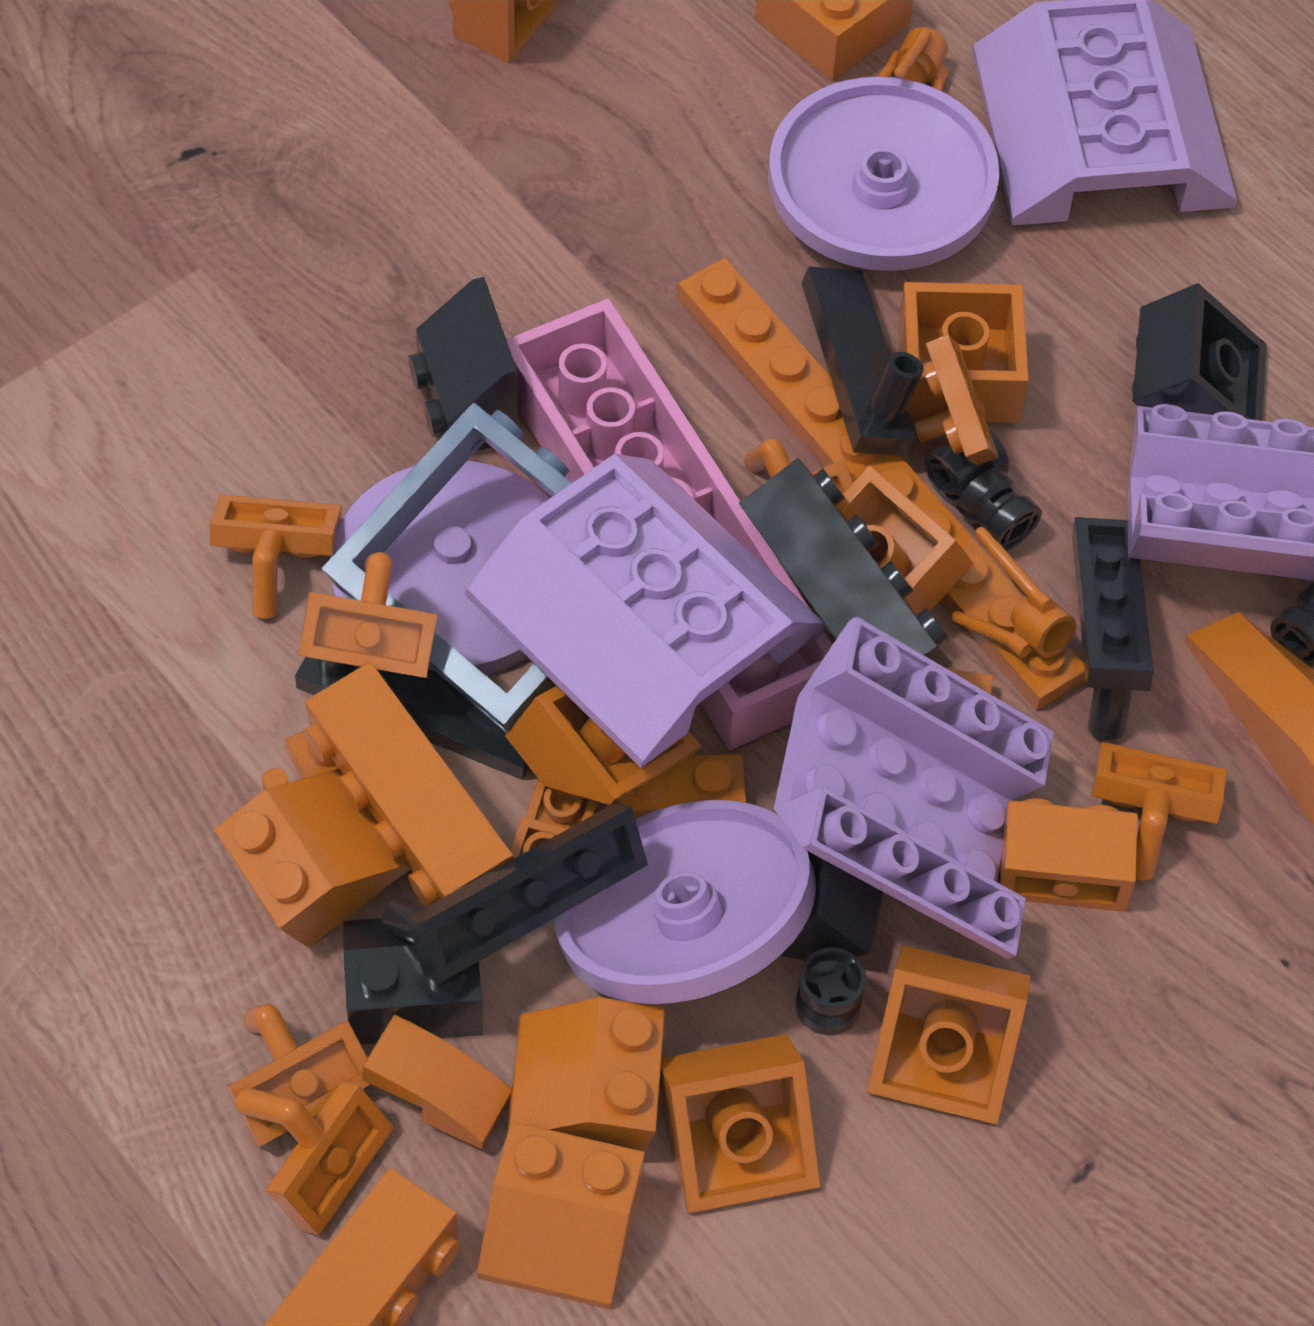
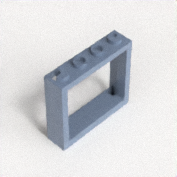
[321,402,572,733]

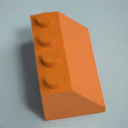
[303,661,513,906]

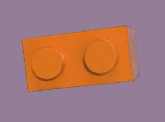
[998,798,1138,912]

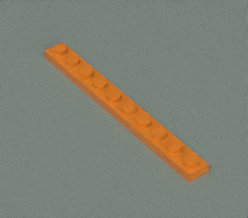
[677,257,1086,711]

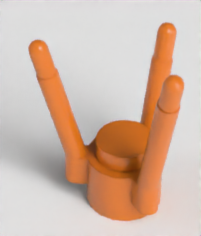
[876,27,950,92]
[950,527,1076,658]

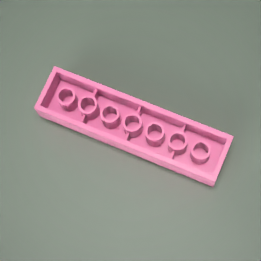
[506,298,833,751]

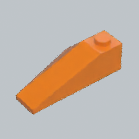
[1184,612,1314,825]

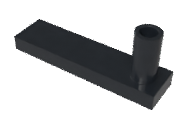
[801,266,924,456]
[1072,517,1154,740]
[295,657,530,780]
[382,802,648,983]

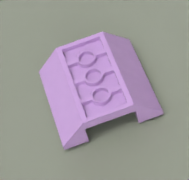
[972,0,1237,226]
[1127,404,1314,580]
[465,454,825,768]
[774,617,1054,959]

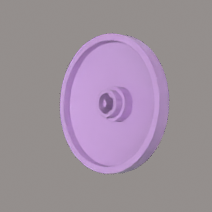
[768,77,999,271]
[330,461,549,676]
[554,800,816,1004]

